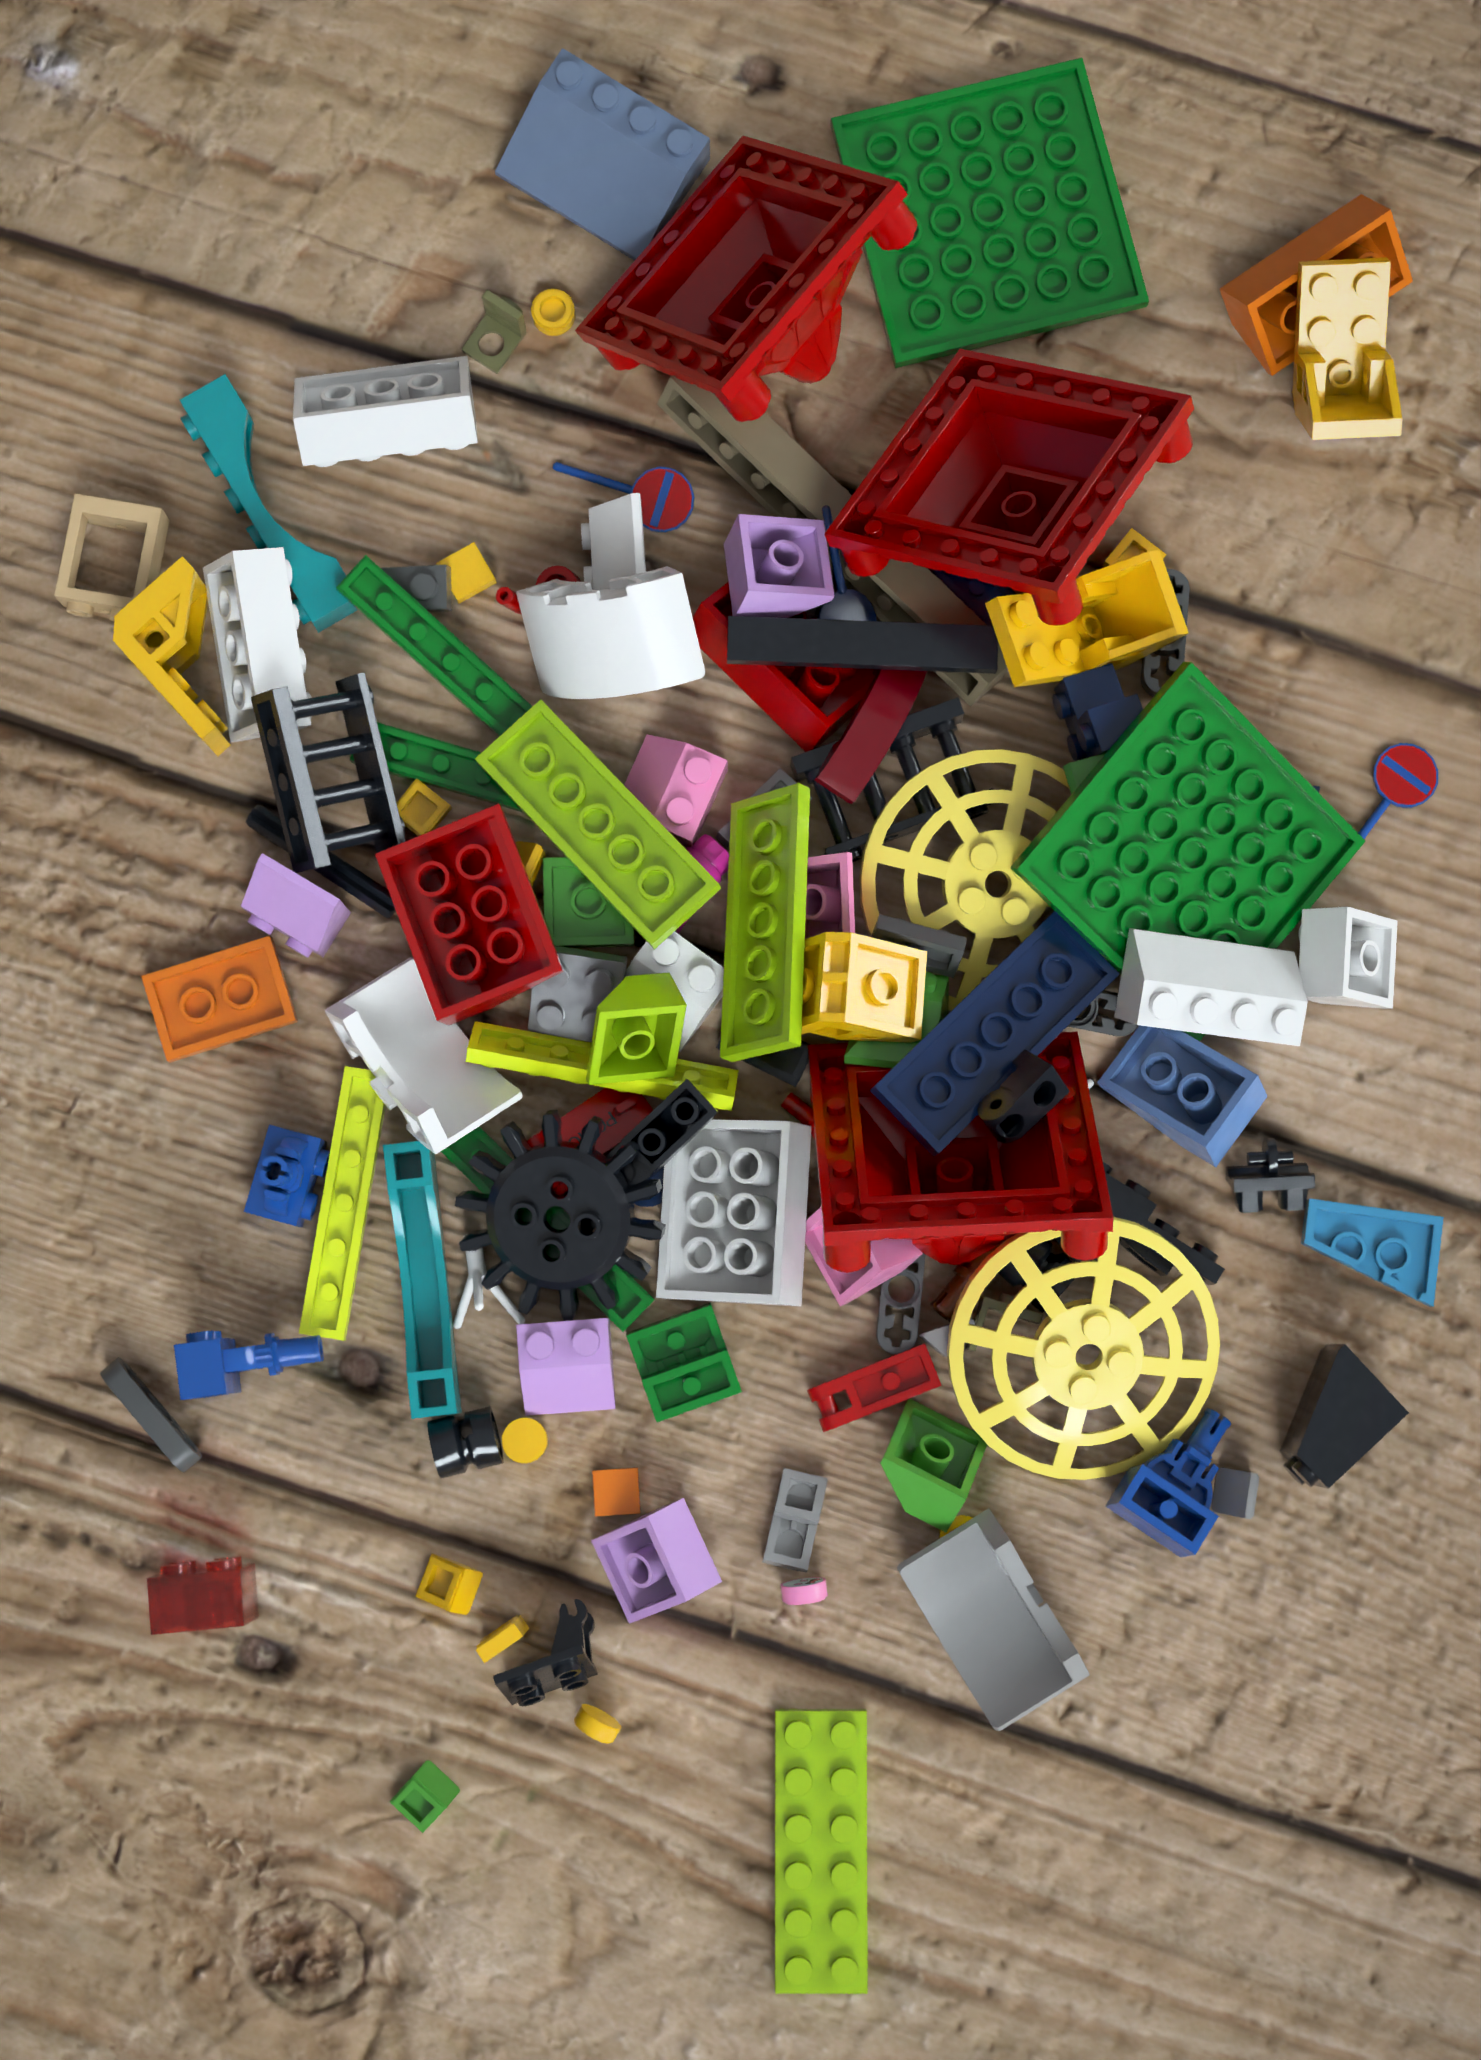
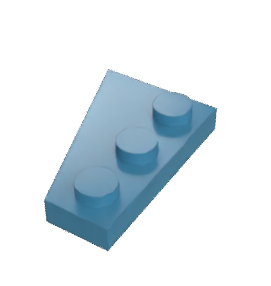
[1301,1198,1444,1307]

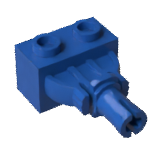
[244,1124,330,1228]
[174,1330,324,1400]
[1106,1408,1231,1558]

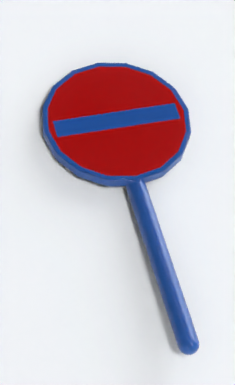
[552,462,695,533]
[1358,743,1438,839]

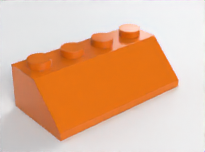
[1219,194,1413,376]

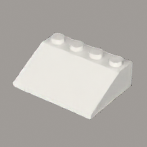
[656,1119,812,1306]

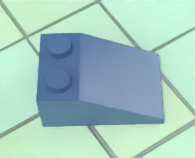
[1097,1025,1268,1167]

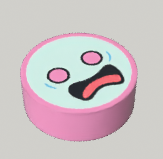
[780,1577,828,1605]

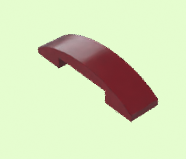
[814,669,927,805]

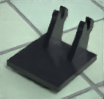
[493,1599,598,1707]

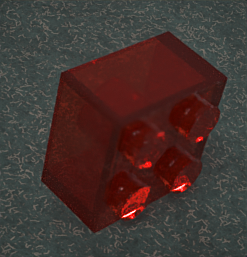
[147,1556,259,1635]

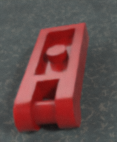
[807,1343,942,1432]

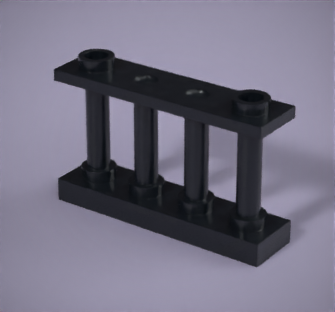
[251,672,405,873]
[790,697,994,863]

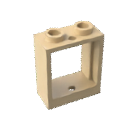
[54,494,170,621]

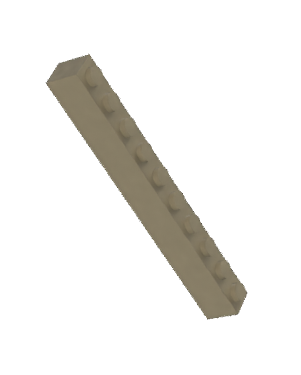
[657,376,1008,706]

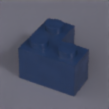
[1052,663,1143,761]

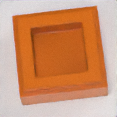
[592,1467,641,1517]

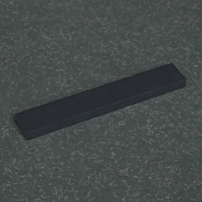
[727,616,998,674]

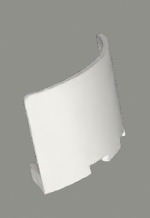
[516,566,705,699]
[325,957,523,1154]

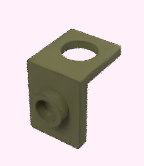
[462,290,527,374]
[966,1293,1043,1351]

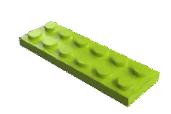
[475,699,721,950]
[720,783,810,1062]
[775,1709,868,1994]

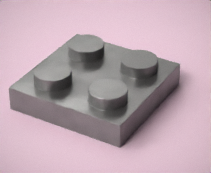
[528,945,627,1042]

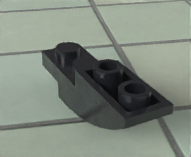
[563,1079,718,1232]
[1103,1162,1225,1285]

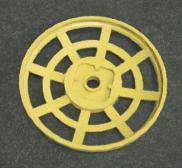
[859,749,1070,1011]
[947,1217,1220,1480]

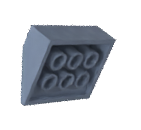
[495,48,710,261]

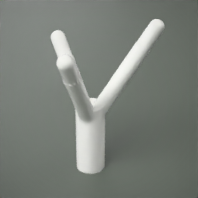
[453,1234,525,1329]

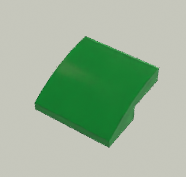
[626,1303,742,1423]

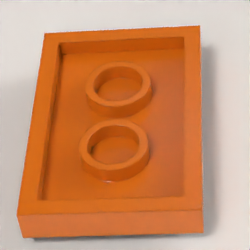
[141,935,298,1063]

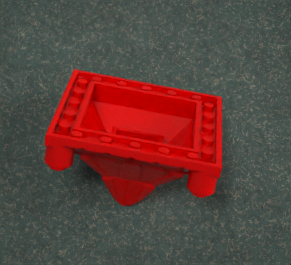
[575,136,918,422]
[824,349,1194,626]
[808,1031,1114,1273]

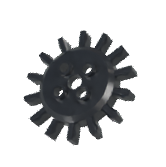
[455,1110,666,1321]

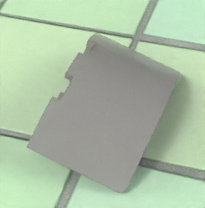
[897,1508,1090,1731]

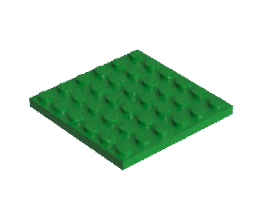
[830,58,1149,368]
[1010,661,1365,1041]

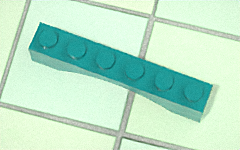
[180,374,358,633]
[383,1141,462,1419]

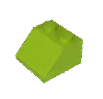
[586,972,687,1085]

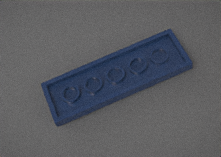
[870,911,1119,1157]

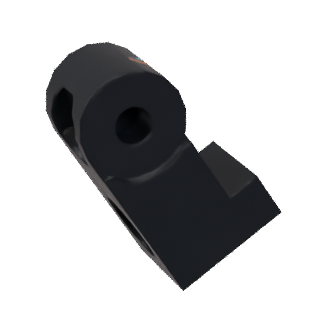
[978,1049,1070,1143]

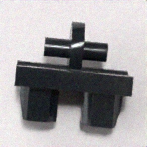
[1226,1138,1315,1213]

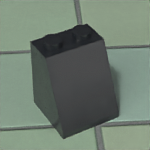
[1280,1344,1409,1489]

